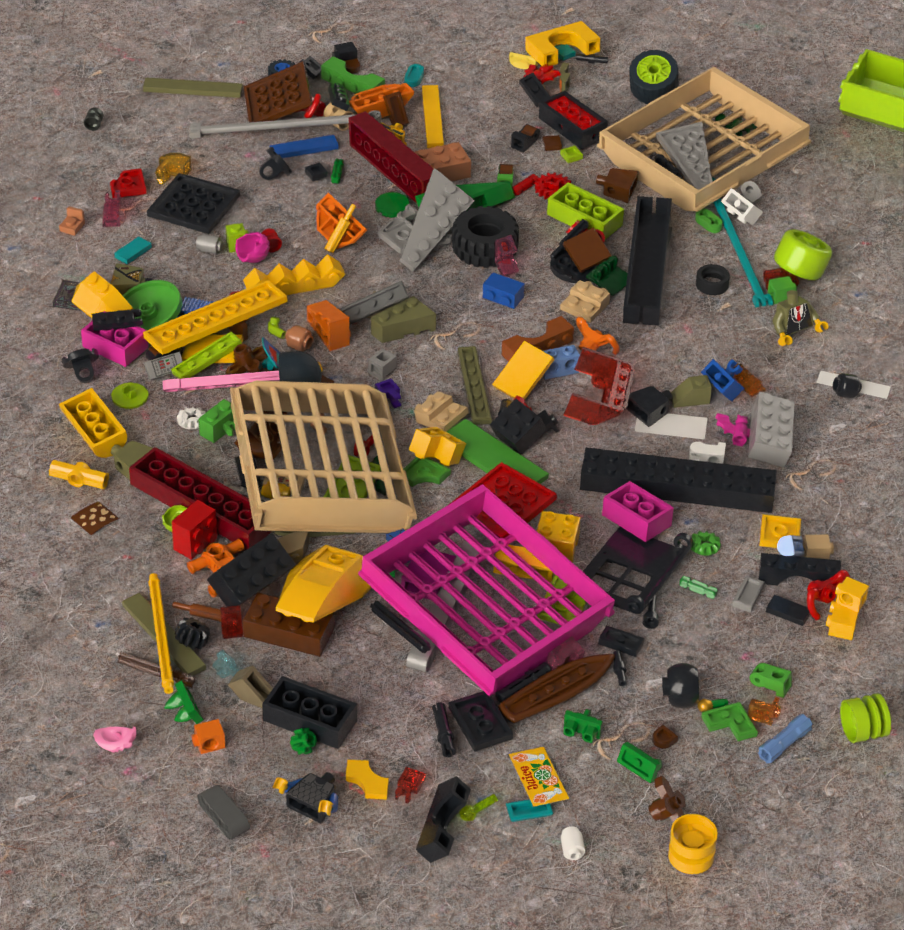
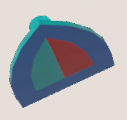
[262,337,280,370]

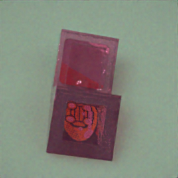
[495,235,519,276]

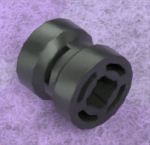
[84,108,104,131]

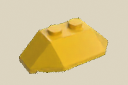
[72,271,133,318]

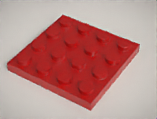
[448,462,557,539]

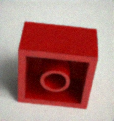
[172,500,217,560]

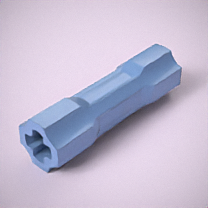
[758,714,813,763]

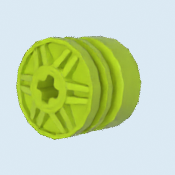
[840,693,891,743]

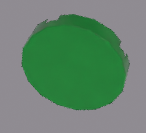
[375,192,410,218]

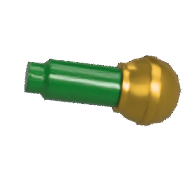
[698,698,728,712]

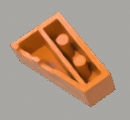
[307,300,351,351]

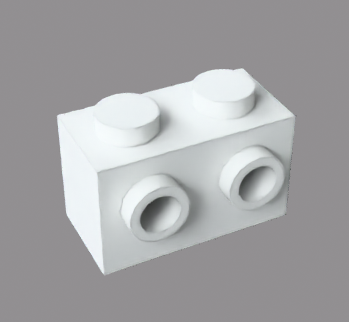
[721,188,763,225]

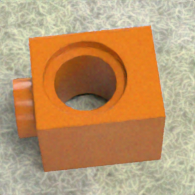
[191,719,225,754]

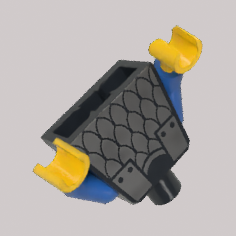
[272,772,338,824]

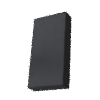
[766,595,810,626]

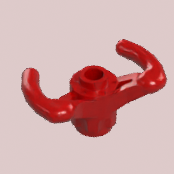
[296,93,326,118]
[807,570,851,620]

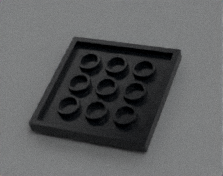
[147,173,240,234]

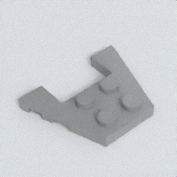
[379,204,452,254]

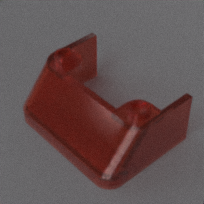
[563,347,635,425]

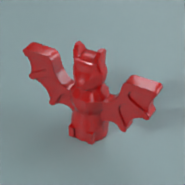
[523,64,561,84]

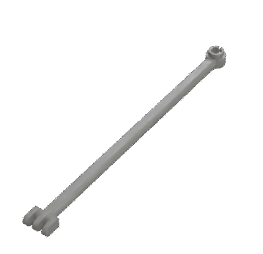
[189,110,382,139]

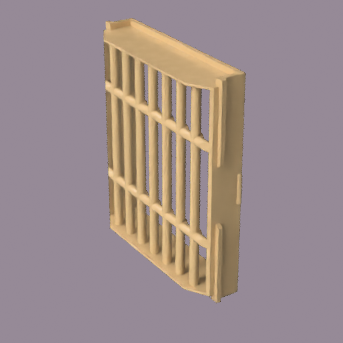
[597,67,811,212]
[230,380,417,533]

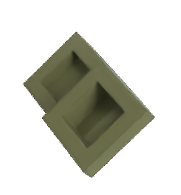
[559,62,570,92]

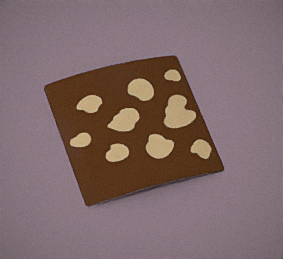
[71,502,119,535]

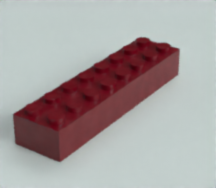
[349,111,433,203]
[129,447,272,550]

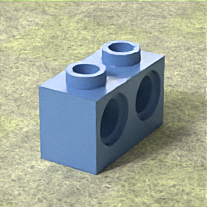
[543,345,580,380]

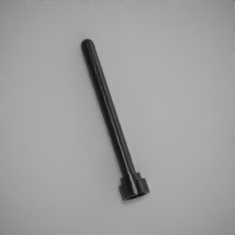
[642,576,659,629]

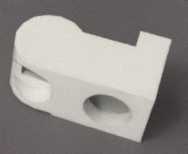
[689,442,726,464]

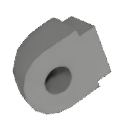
[741,181,763,205]

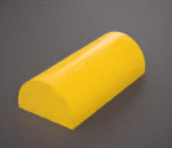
[59,388,127,458]

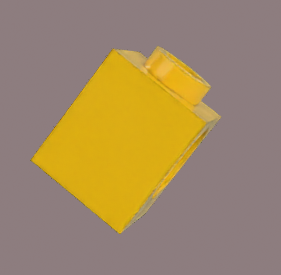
[835,577,869,612]

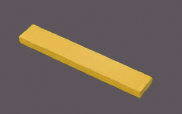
[422,85,444,148]

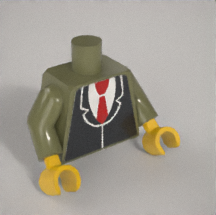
[772,290,829,346]

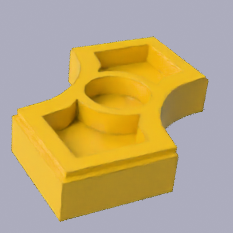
[346,759,389,800]

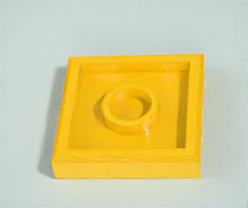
[759,514,801,548]

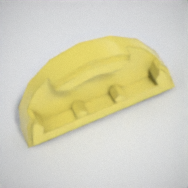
[509,52,539,69]

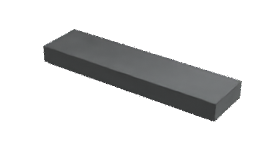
[339,281,409,325]

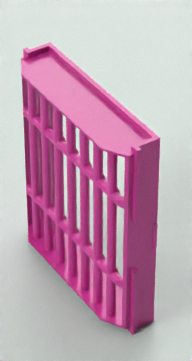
[358,484,615,697]

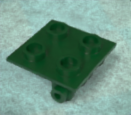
[586,256,628,296]

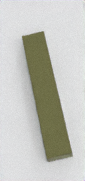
[143,78,243,98]
[457,346,492,425]
[122,593,206,677]

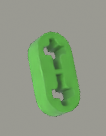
[695,208,723,233]

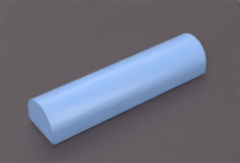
[777,535,805,556]

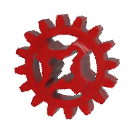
[535,172,571,200]

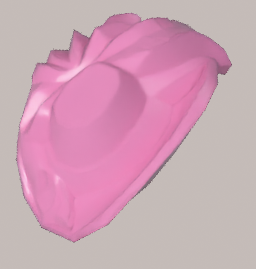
[93,727,137,753]

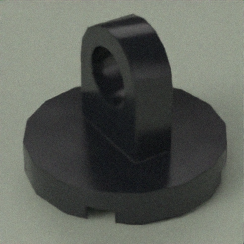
[259,147,292,180]
[62,348,99,383]

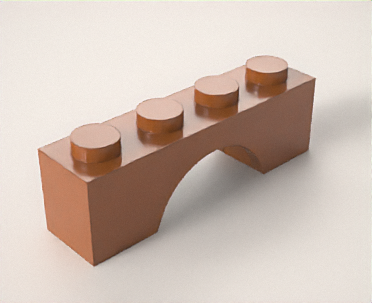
[501,316,574,362]

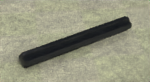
[370,601,431,653]

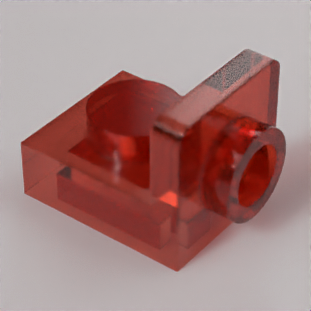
[220,605,243,639]

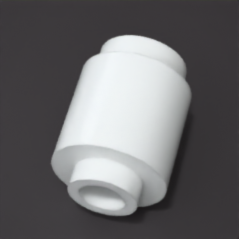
[560,826,585,860]

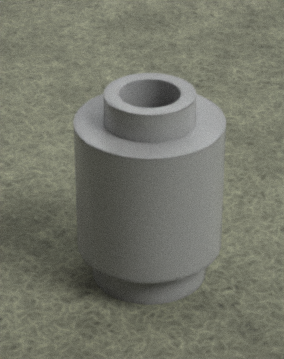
[196,234,223,254]

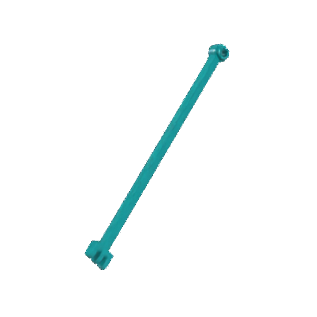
[712,177,773,307]

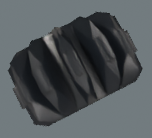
[175,617,210,650]

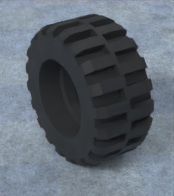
[452,206,519,268]

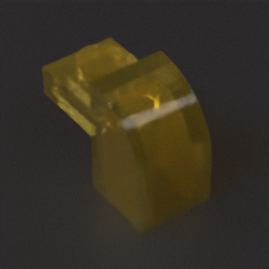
[156,153,192,185]

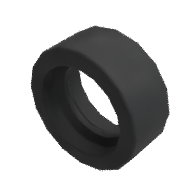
[696,264,730,295]

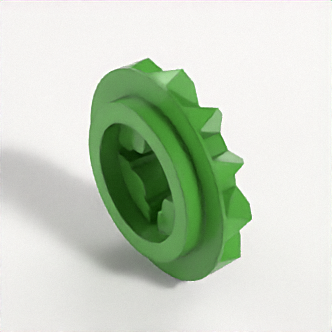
[691,531,721,556]

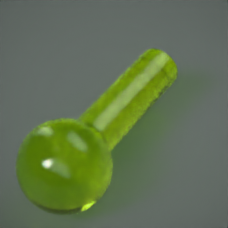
[459,794,498,821]

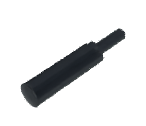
[550,219,589,259]

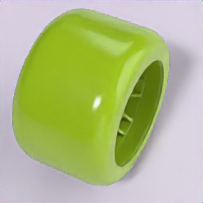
[774,229,832,280]

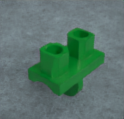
[563,709,603,743]

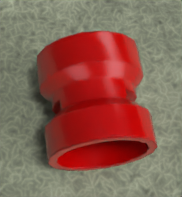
[261,228,282,253]

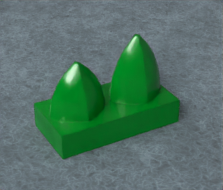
[164,680,204,724]
[617,742,662,783]

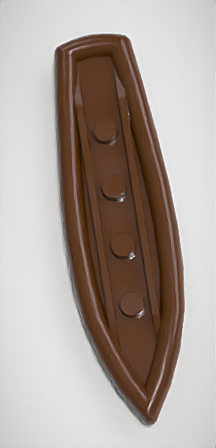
[498,654,615,723]

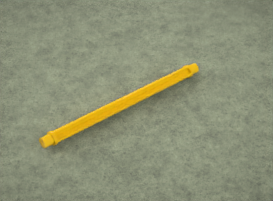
[148,573,174,694]

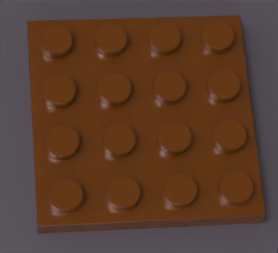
[243,61,313,123]

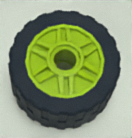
[629,50,679,104]

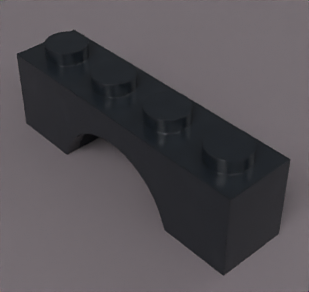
[758,553,841,586]
[416,776,471,863]

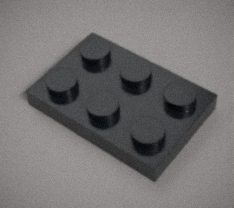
[448,691,513,752]

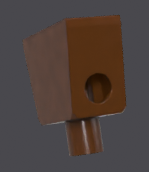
[596,168,638,203]

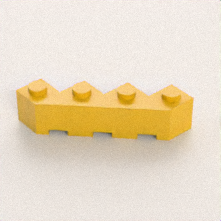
[243,254,346,295]

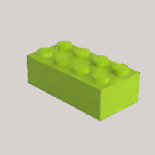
[547,182,624,240]

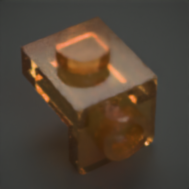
[748,697,782,725]

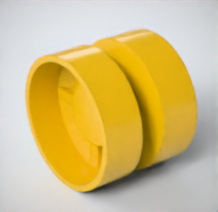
[668,814,718,874]

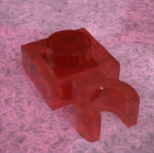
[395,767,426,804]

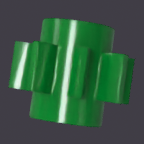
[290,728,317,755]

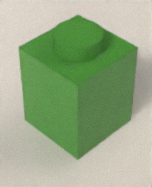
[767,276,797,304]

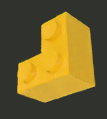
[409,427,466,466]

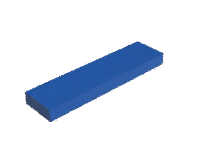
[269,135,338,159]

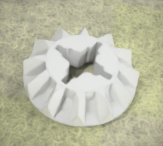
[177,406,206,429]

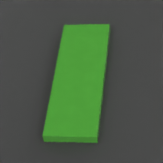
[447,419,549,484]

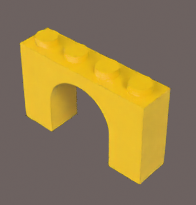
[525,21,600,66]

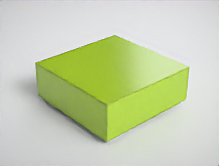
[560,146,583,163]

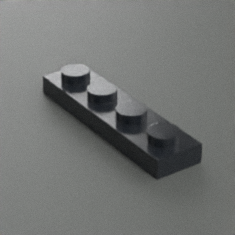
[328,83,350,111]

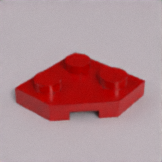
[110,168,147,198]

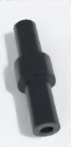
[576,54,608,64]
[613,650,627,686]

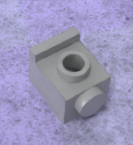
[368,348,397,381]

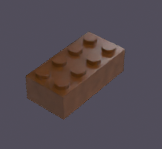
[243,593,334,657]

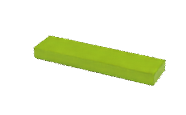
[171,331,242,379]

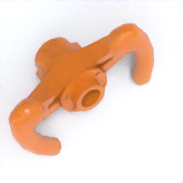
[576,317,620,356]

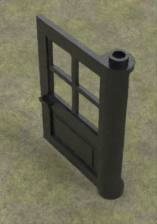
[573,526,694,614]

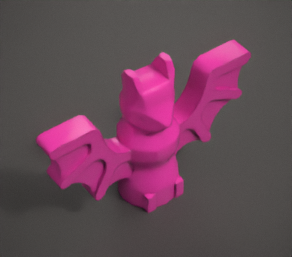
[715,413,750,447]

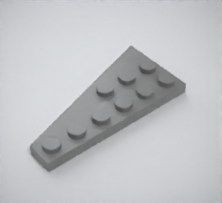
[656,121,713,190]
[400,168,475,272]

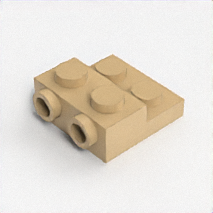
[560,280,610,323]
[414,391,469,432]

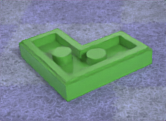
[701,702,758,742]

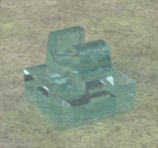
[212,649,239,678]

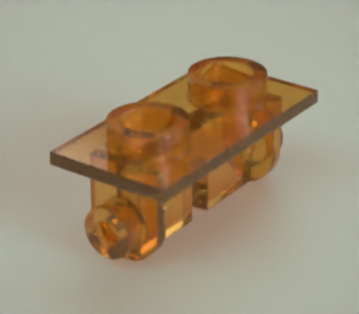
[733,363,766,397]

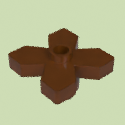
[225,344,268,375]
[649,776,686,822]

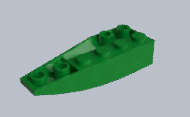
[415,181,515,212]

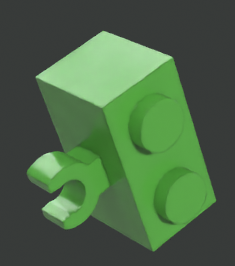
[199,399,235,443]

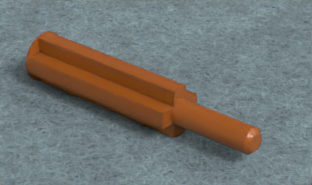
[172,602,232,624]

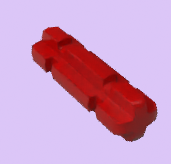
[512,174,538,196]

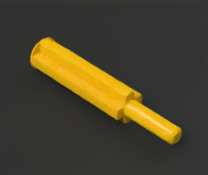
[324,204,356,253]

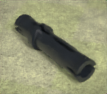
[495,662,551,703]
[432,702,456,758]

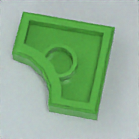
[403,457,451,487]

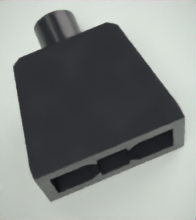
[625,386,672,427]

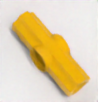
[49,460,109,489]

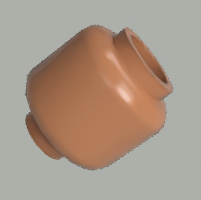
[285,325,313,352]

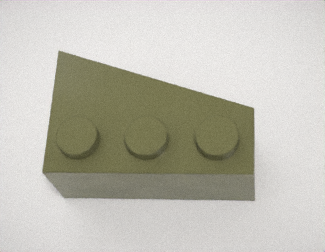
[371,296,436,343]

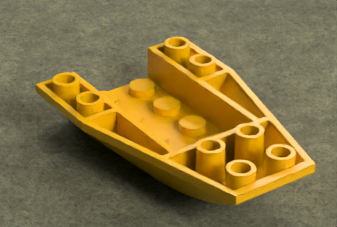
[276,544,372,622]

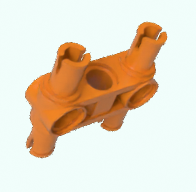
[187,539,244,598]

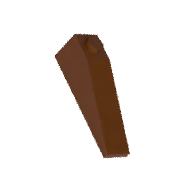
[234,411,287,459]

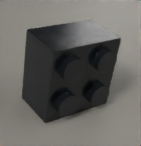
[489,399,547,455]

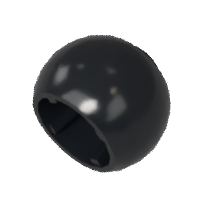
[662,663,699,708]

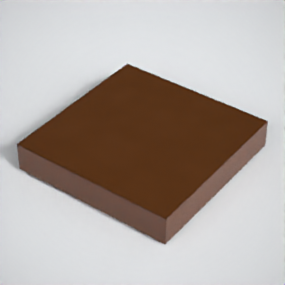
[563,227,612,273]

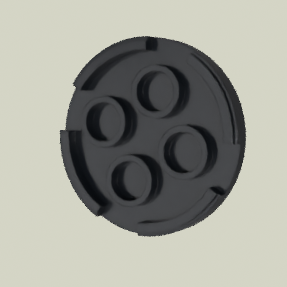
[550,249,601,283]

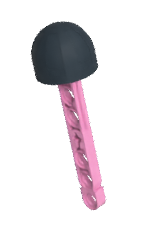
[163,351,322,392]

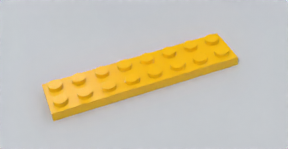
[143,280,288,355]

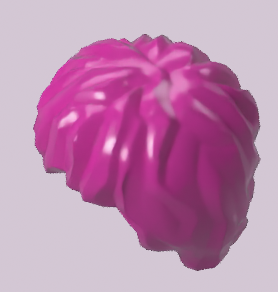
[235,232,270,263]

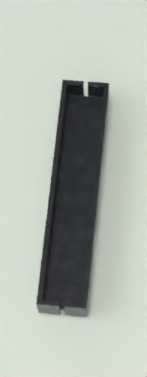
[623,196,672,326]
[580,447,777,513]

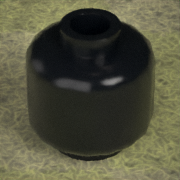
[833,373,862,398]

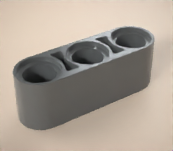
[197,785,250,839]

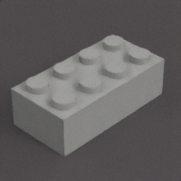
[748,392,795,468]

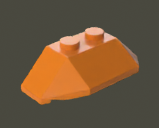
[349,83,414,118]
[316,193,367,249]

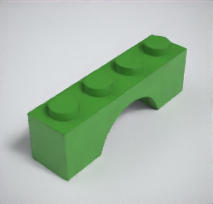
[321,57,385,94]

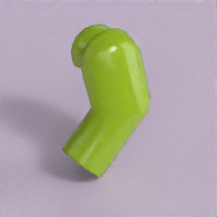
[268,316,286,339]

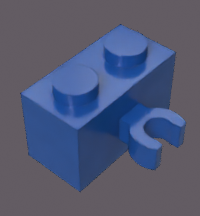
[701,359,745,401]

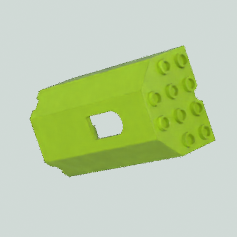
[838,49,904,132]

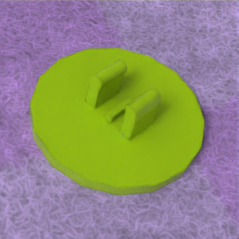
[111,382,149,409]

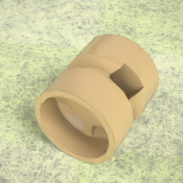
[323,103,354,131]

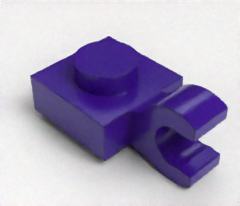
[375,378,401,408]

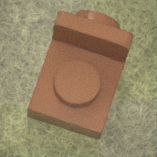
[59,206,85,235]

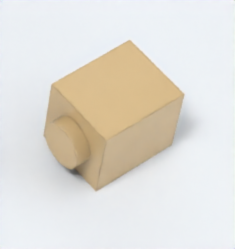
[803,534,834,559]

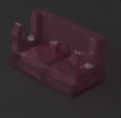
[102,190,121,227]

